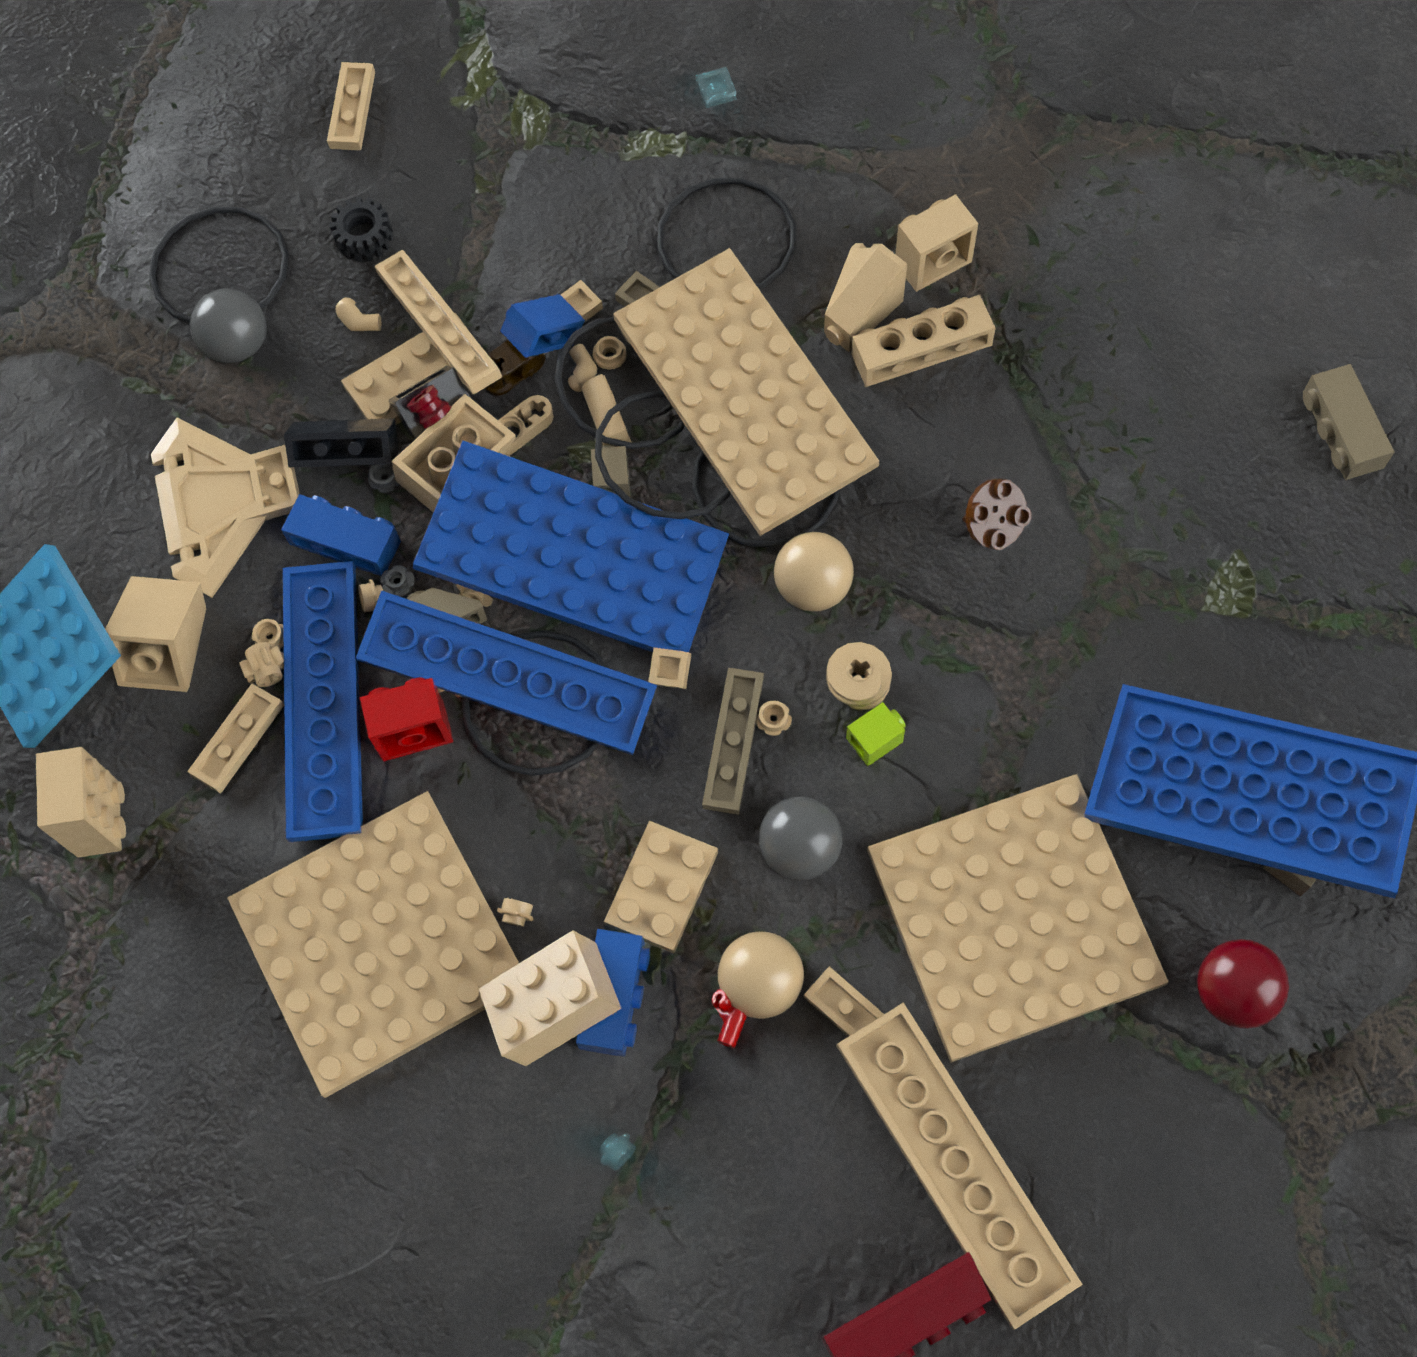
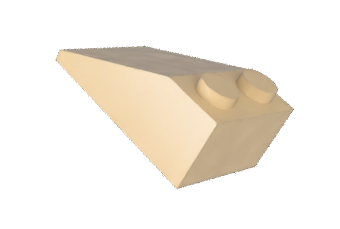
[392,394,516,513]

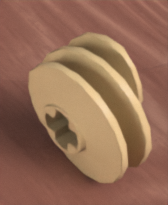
[826,642,892,711]

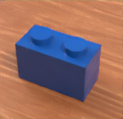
[500,294,585,358]

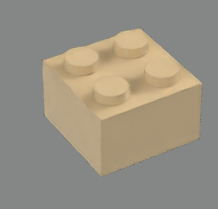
[895,194,978,292]

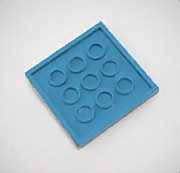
[0,544,121,748]

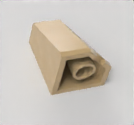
[824,243,907,352]

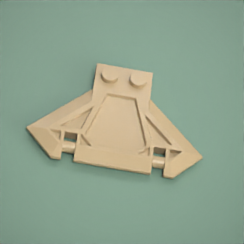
[151,418,300,598]

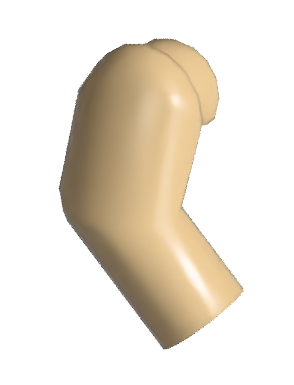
[336,298,382,331]
[568,344,597,392]

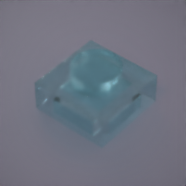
[696,67,737,108]

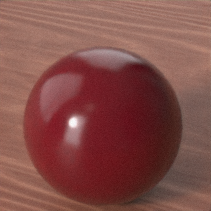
[1197,939,1289,1029]

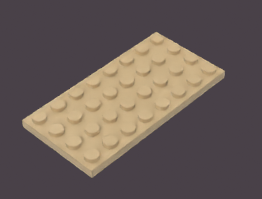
[613,248,879,536]

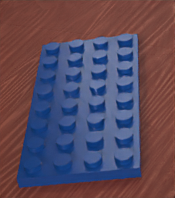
[413,440,729,652]
[1084,684,1417,899]

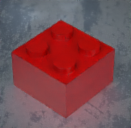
[359,677,454,762]

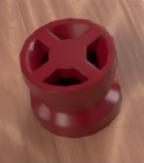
[407,385,451,429]

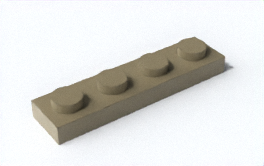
[702,668,764,815]

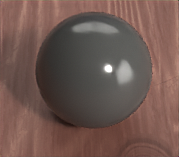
[190,288,267,363]
[759,796,843,881]

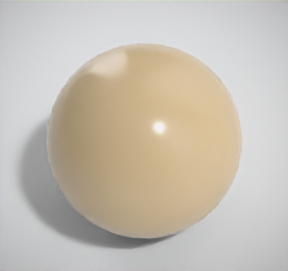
[774,532,854,611]
[718,932,804,1019]

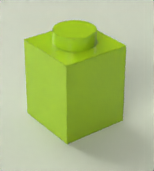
[846,702,906,766]

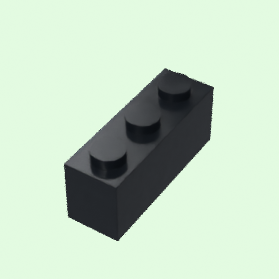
[284,418,399,468]

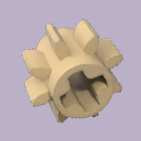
[239,642,284,687]

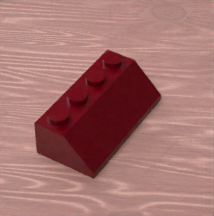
[822,1252,991,1357]

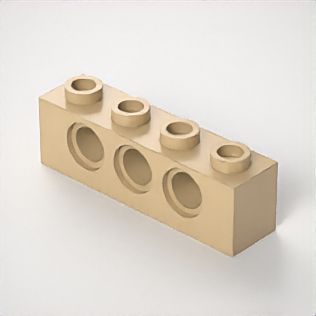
[851,295,995,387]

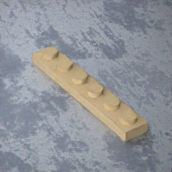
[375,250,502,395]

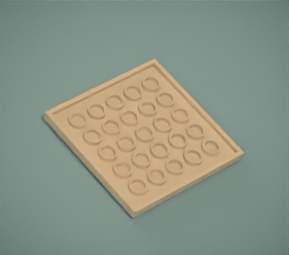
[867,774,1169,1063]
[227,791,519,1098]

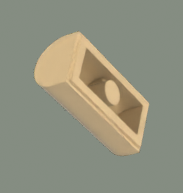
[582,374,632,447]

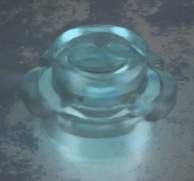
[599,1133,636,1171]

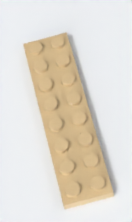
[836,1002,1083,1330]

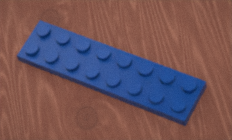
[283,561,363,842]
[356,590,657,755]

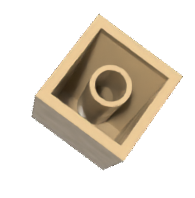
[105,576,206,692]

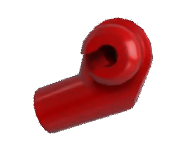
[711,989,746,1048]

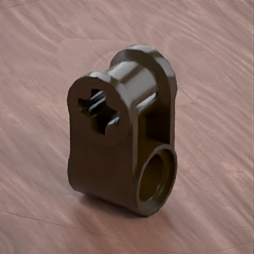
[485,339,546,396]

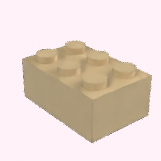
[36,747,126,858]
[479,930,621,1066]

